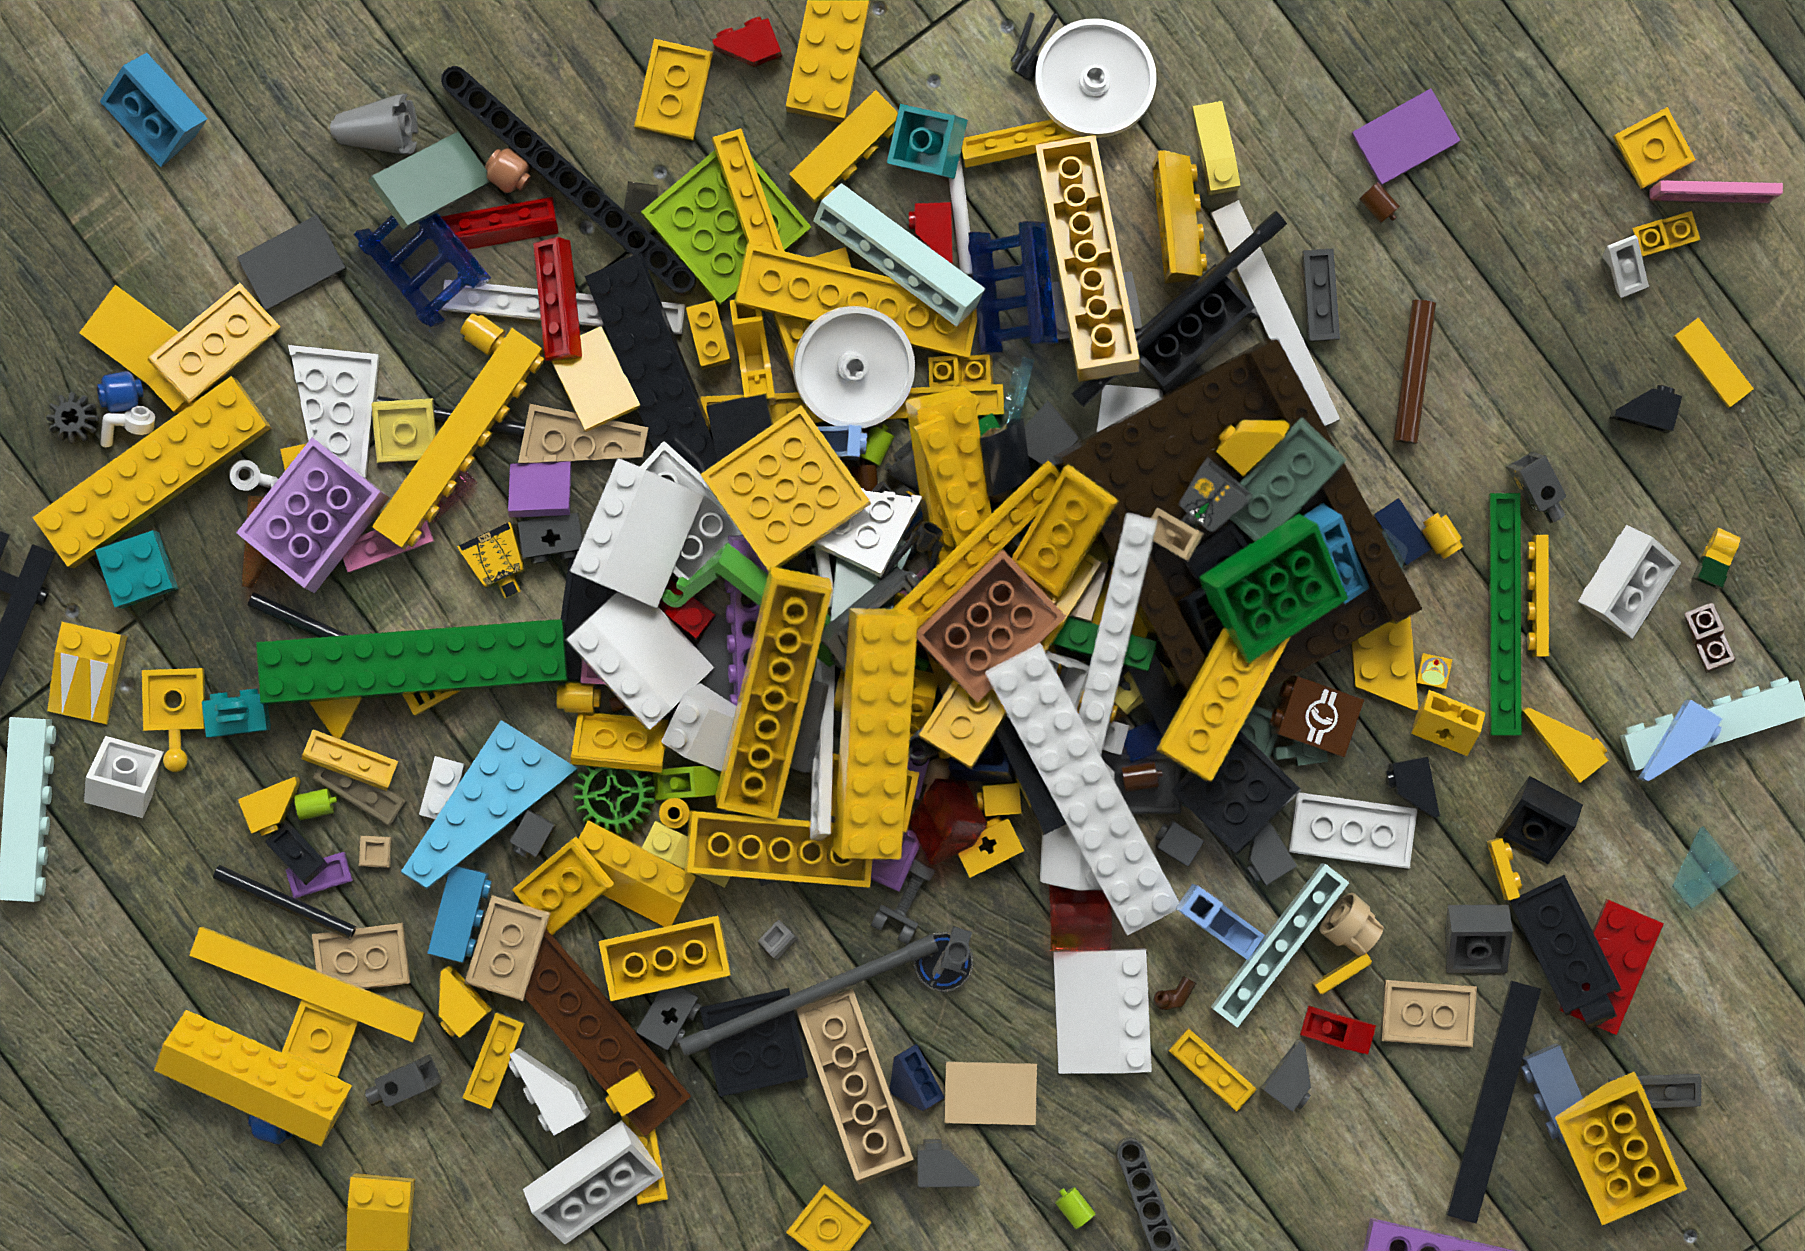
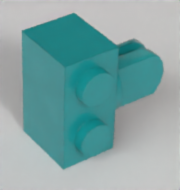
[202,688,271,738]

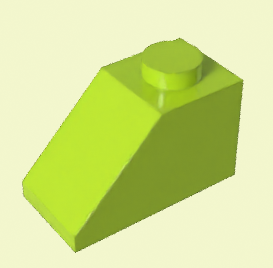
[653,766,721,800]

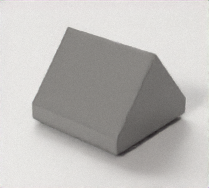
[758,919,798,960]

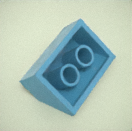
[100,53,208,167]

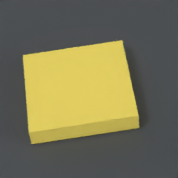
[371,398,436,463]

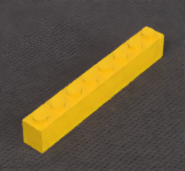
[372,328,545,550]

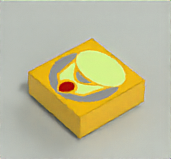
[1416,653,1453,689]

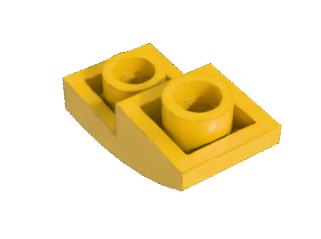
[1633,211,1701,257]
[928,354,994,387]

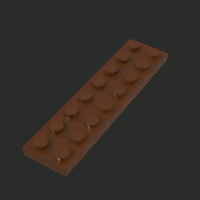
[525,929,692,1137]

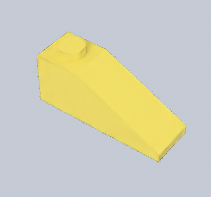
[1192,101,1241,196]
[642,821,731,888]

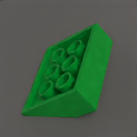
[1199,514,1348,663]

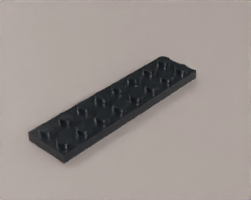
[585,253,718,474]

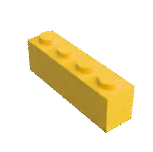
[789,90,898,203]

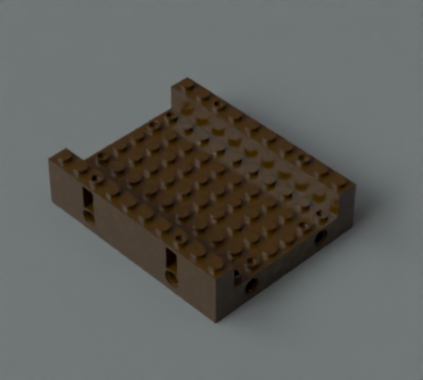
[1053,338,1422,699]

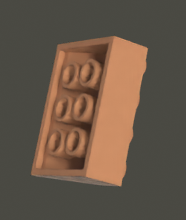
[916,550,1066,702]

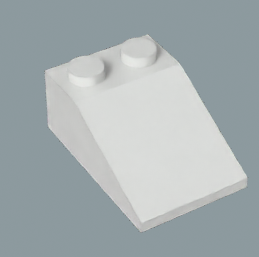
[661,683,737,771]

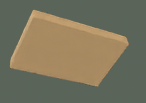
[465,895,551,1001]
[312,923,411,989]
[1381,980,1477,1047]
[944,1061,1037,1125]

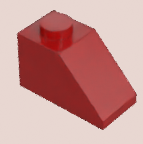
[909,202,953,264]
[658,579,716,639]
[1300,1006,1376,1055]

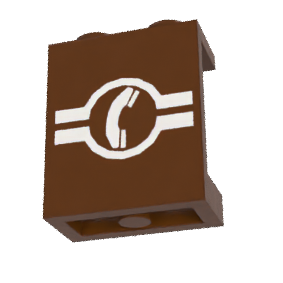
[1270,675,1364,757]

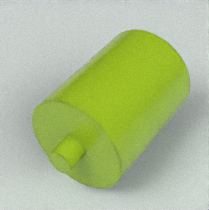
[860,424,895,466]
[294,788,337,821]
[1055,1187,1096,1229]

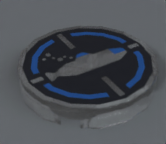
[914,931,974,992]

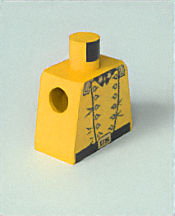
[457,522,525,599]

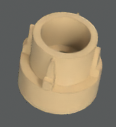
[1320,893,1384,956]

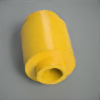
[460,313,506,356]
[1421,513,1464,559]
[557,682,601,713]
[659,798,691,828]

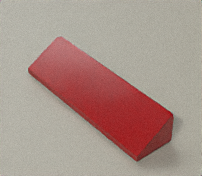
[434,197,559,254]
[533,237,582,361]

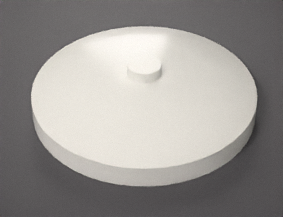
[1035,19,1156,138]
[793,306,915,428]

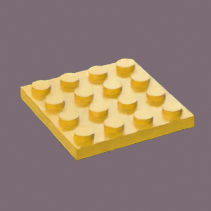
[700,405,871,572]

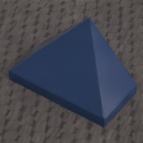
[890,1044,945,1111]

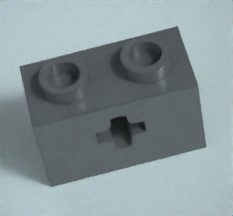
[518,513,584,564]
[636,986,701,1050]

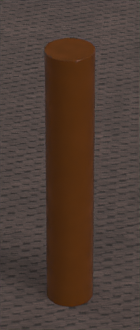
[1394,300,1436,444]

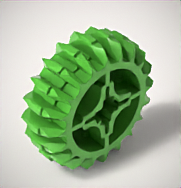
[573,766,655,835]

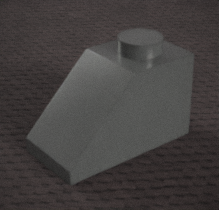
[1247,822,1297,885]
[1261,1039,1311,1112]

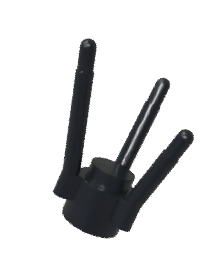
[1010,12,1058,81]
[877,521,944,580]

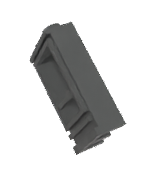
[820,567,921,679]

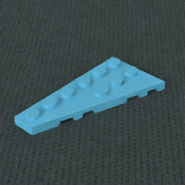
[401,720,578,889]

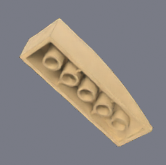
[796,988,916,1185]

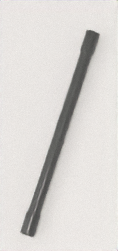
[679,934,939,1057]

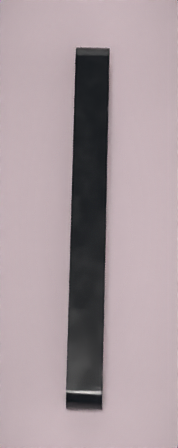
[441,66,696,296]

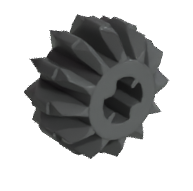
[46,392,99,444]

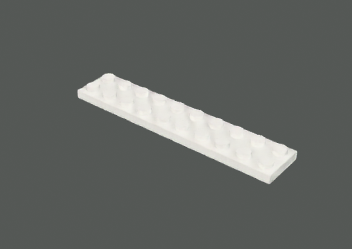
[985,643,1179,935]

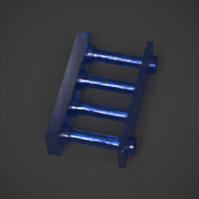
[353,213,491,327]
[968,221,1058,353]

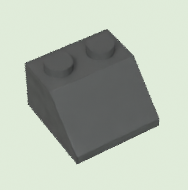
[1445,904,1513,973]
[917,1139,980,1187]

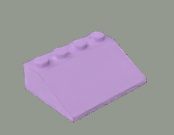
[236,437,390,593]

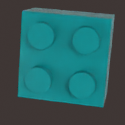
[887,104,968,179]
[95,530,178,609]

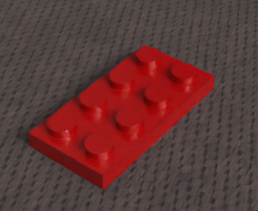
[1559,899,1664,1035]

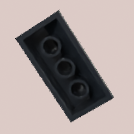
[1135,264,1258,394]

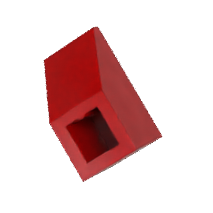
[712,17,782,67]

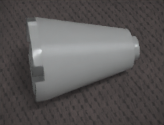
[330,94,418,155]

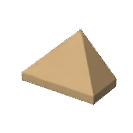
[1151,508,1203,560]

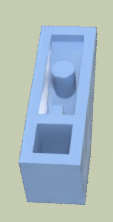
[1638,700,1722,781]

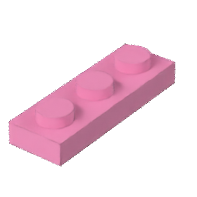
[343,521,434,573]

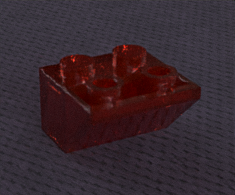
[910,778,987,865]
[1049,884,1112,951]

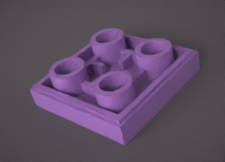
[508,461,572,518]

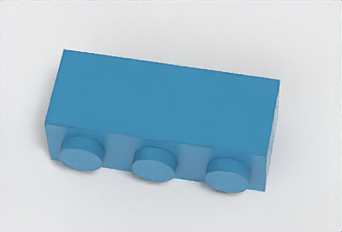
[428,865,492,963]

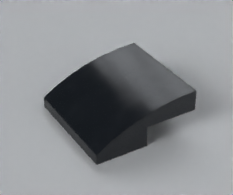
[980,418,1031,496]

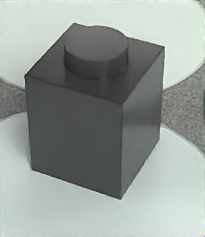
[510,810,556,859]
[1155,821,1204,866]

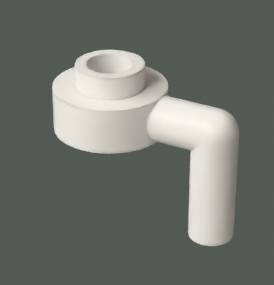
[100,406,155,447]
[229,460,278,491]

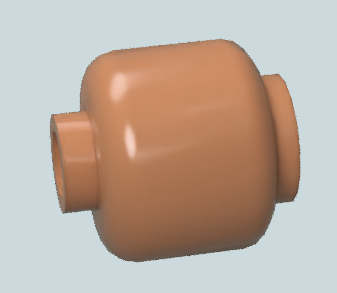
[485,148,531,193]

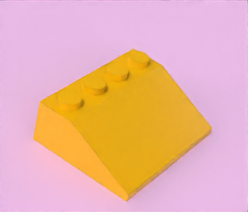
[1152,150,1207,283]
[1555,1072,1687,1225]

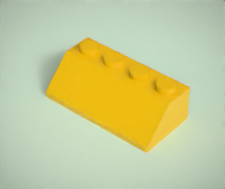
[579,820,698,927]
[599,916,731,1001]

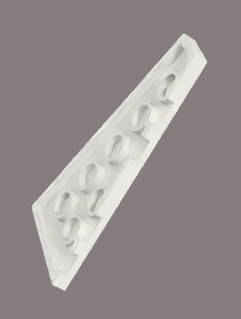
[288,345,380,478]
[813,488,923,577]

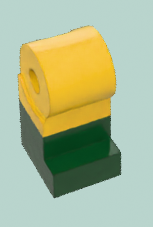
[1692,527,1740,589]

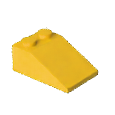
[346,1173,415,1251]

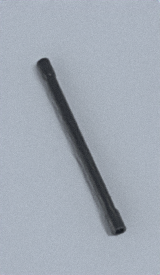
[1072,211,1287,407]

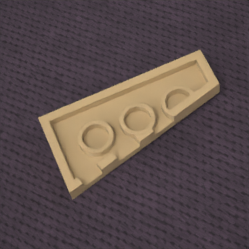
[518,404,649,464]

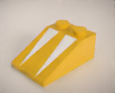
[47,622,128,724]

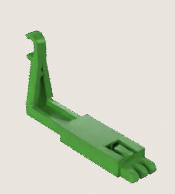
[662,543,834,668]

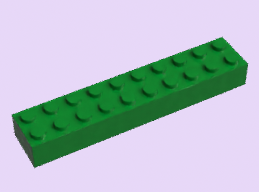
[256,619,569,705]

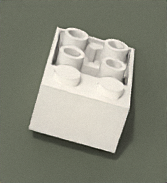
[508,1048,591,1135]

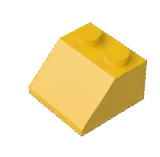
[439,965,493,1038]

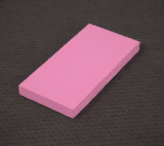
[1650,181,1783,203]

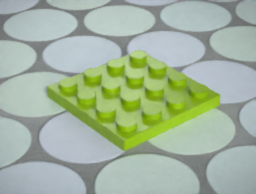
[641,150,811,306]

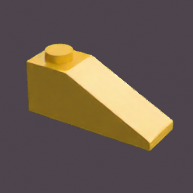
[1522,707,1609,783]

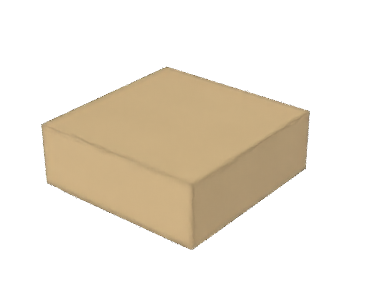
[359,836,392,868]

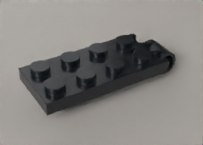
[1510,875,1622,1029]

